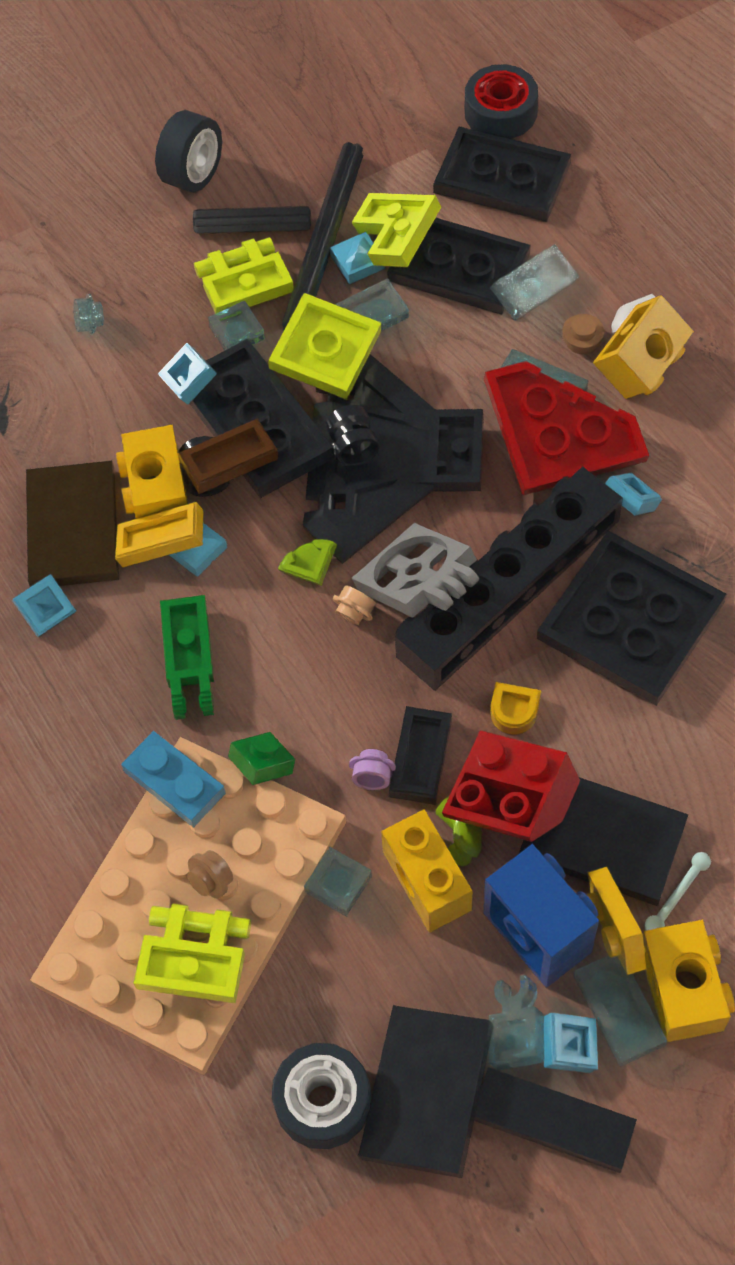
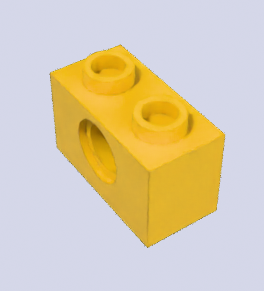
[593,295,694,399]
[116,425,188,519]
[381,809,473,933]
[643,919,735,1043]

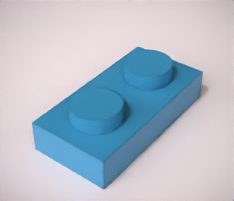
[121,730,226,828]

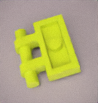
[194,237,294,318]
[133,903,251,1003]

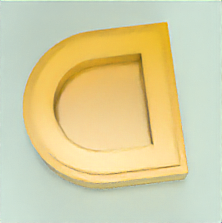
[491,682,541,735]

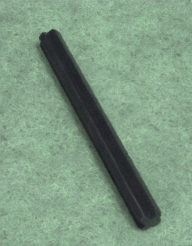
[282,142,363,332]

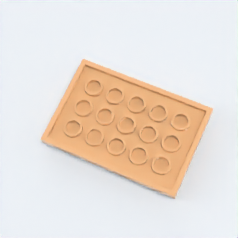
[30,737,346,1075]

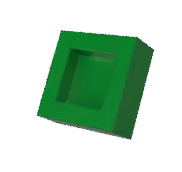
[228,732,296,785]

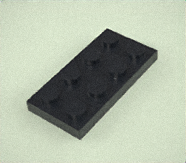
[189,339,335,498]

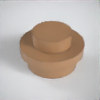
[562,314,605,354]
[187,850,233,898]

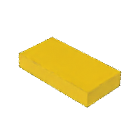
[115,502,203,568]

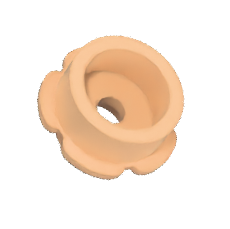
[333,585,376,625]

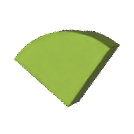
[278,539,337,586]

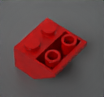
[442,730,580,842]

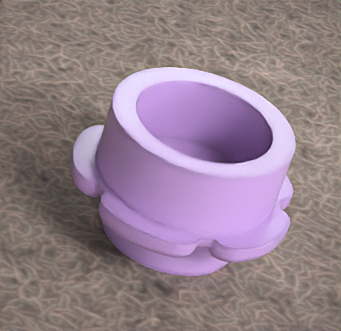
[349,749,396,790]

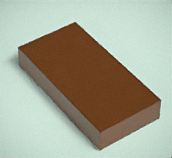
[179,418,278,494]

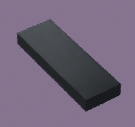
[474,1067,637,1173]

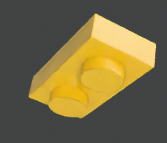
[586,867,646,975]

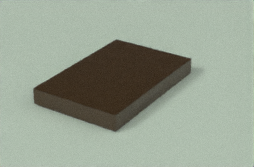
[26,460,119,587]

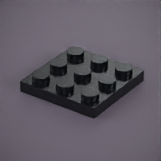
[537,530,727,706]

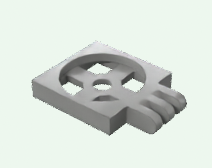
[352,523,479,618]

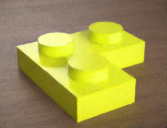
[352,193,441,267]

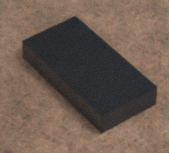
[389,706,452,805]

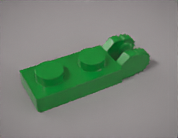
[160,595,214,720]

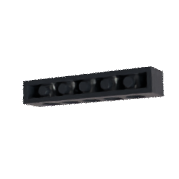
[395,466,623,691]

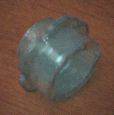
[73,294,104,335]

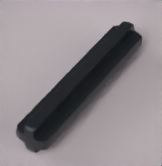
[192,206,311,234]

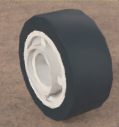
[155,110,223,193]
[271,1043,371,1149]

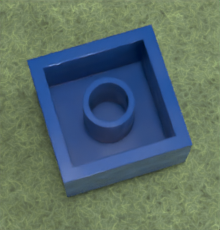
[483,844,599,988]

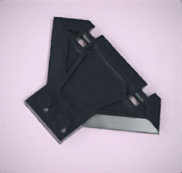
[303,354,484,564]

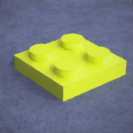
[268,293,381,400]

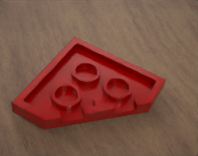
[484,361,650,496]

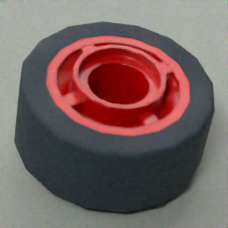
[464,64,539,139]

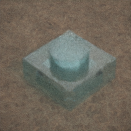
[208,300,265,351]
[304,847,372,917]

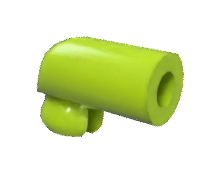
[435,796,482,866]

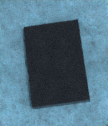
[433,126,571,222]
[387,218,531,315]
[519,777,689,906]
[358,1005,494,1178]

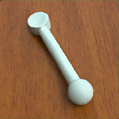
[644,852,711,931]

